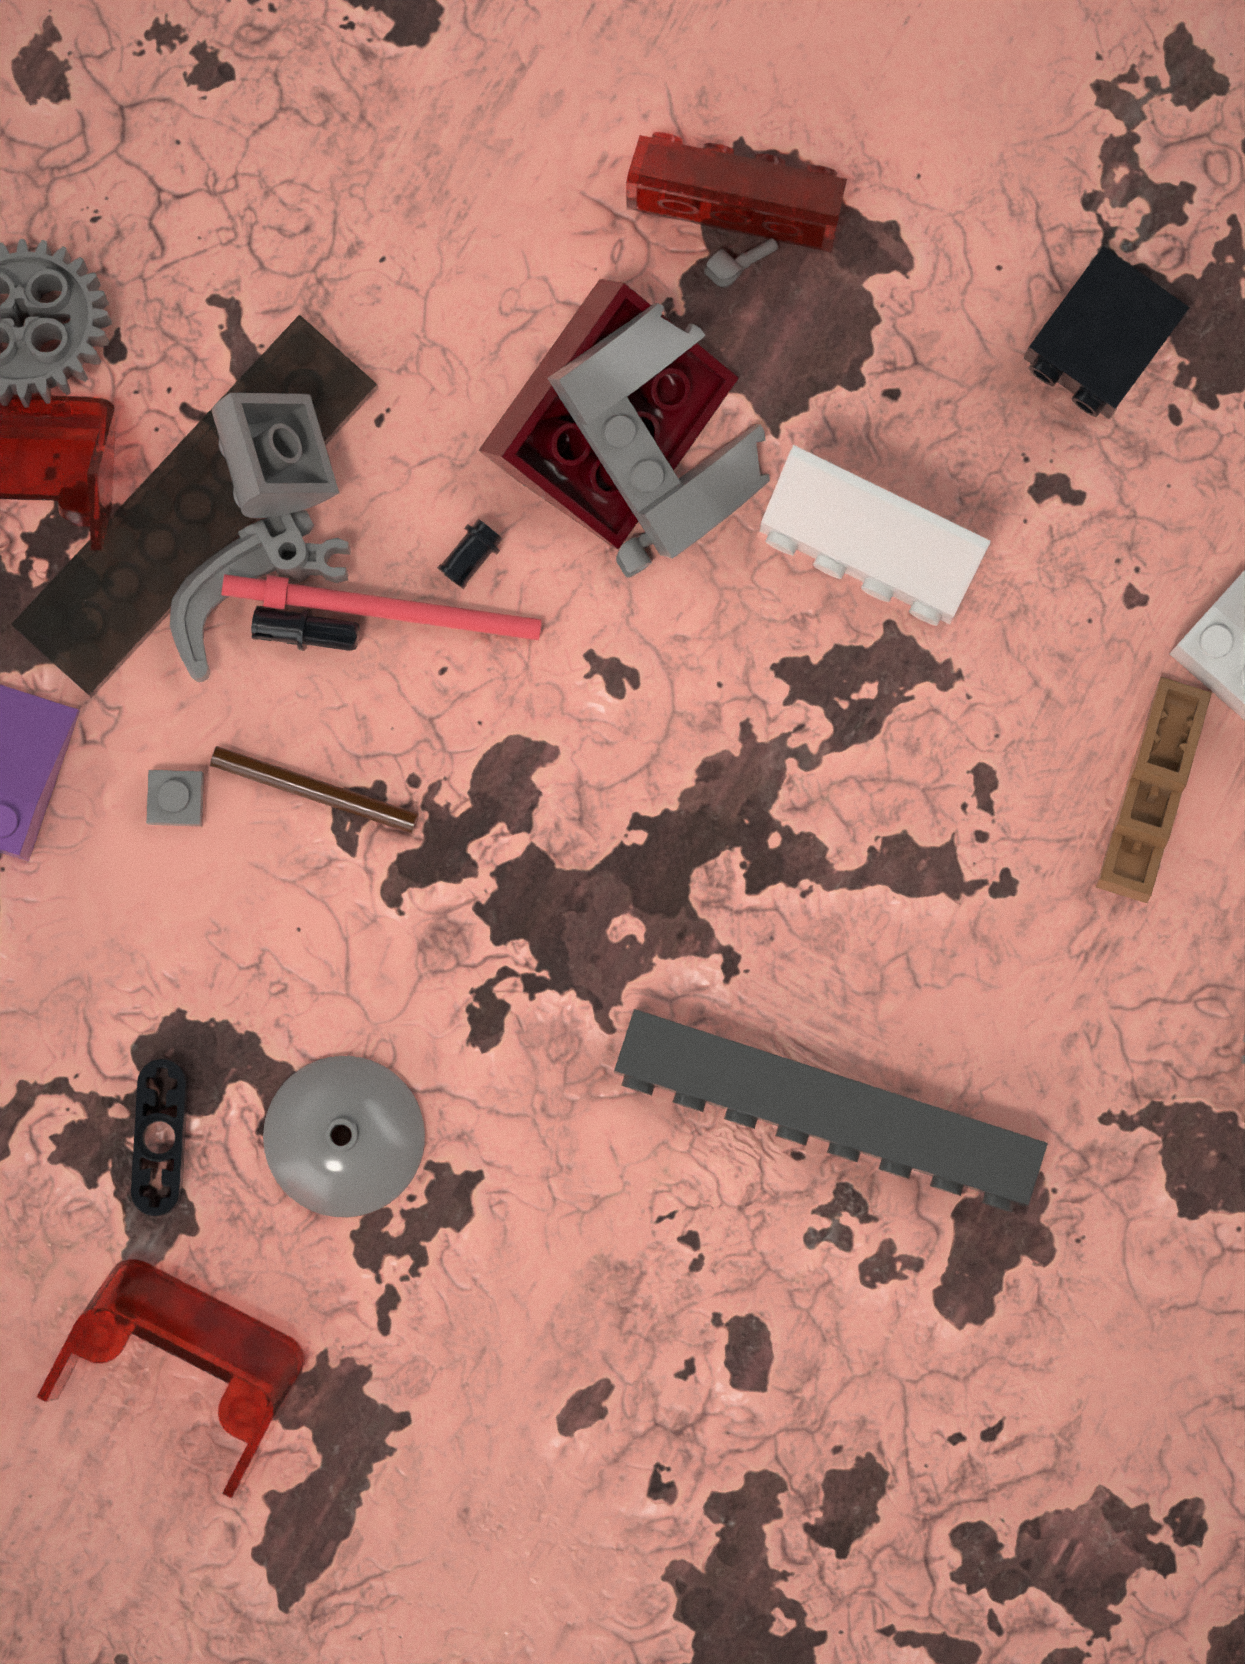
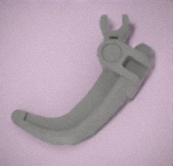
[170,510,351,682]

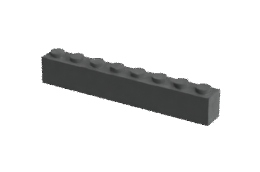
[614,1009,1048,1213]

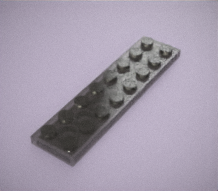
[11,314,378,698]

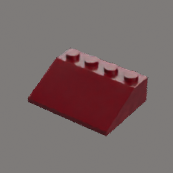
[479,279,739,550]

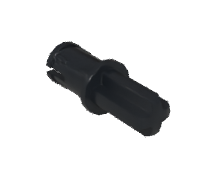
[251,605,360,651]

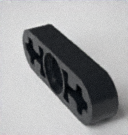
[131,1059,189,1216]

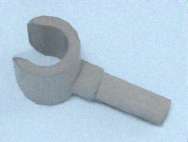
[704,238,778,288]
[616,532,653,578]

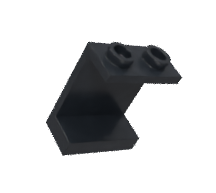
[1024,246,1190,420]

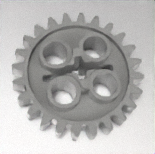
[0,239,112,407]

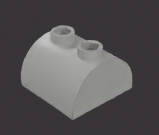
[212,393,339,518]

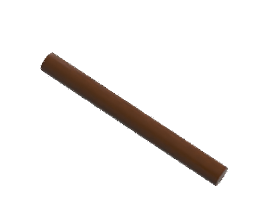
[210,746,419,834]

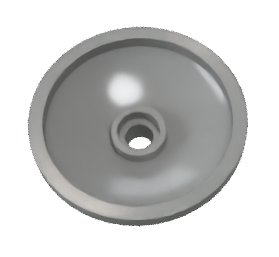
[263,1056,425,1217]

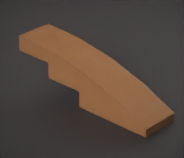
[1096,677,1212,903]

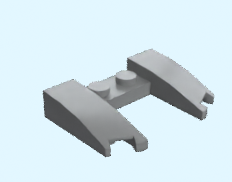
[548,303,770,559]

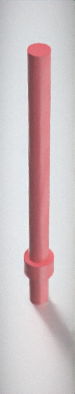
[221,574,542,641]

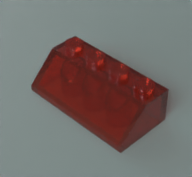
[626,132,847,253]

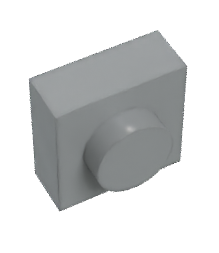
[146,770,204,827]

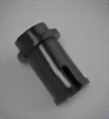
[437,519,503,589]

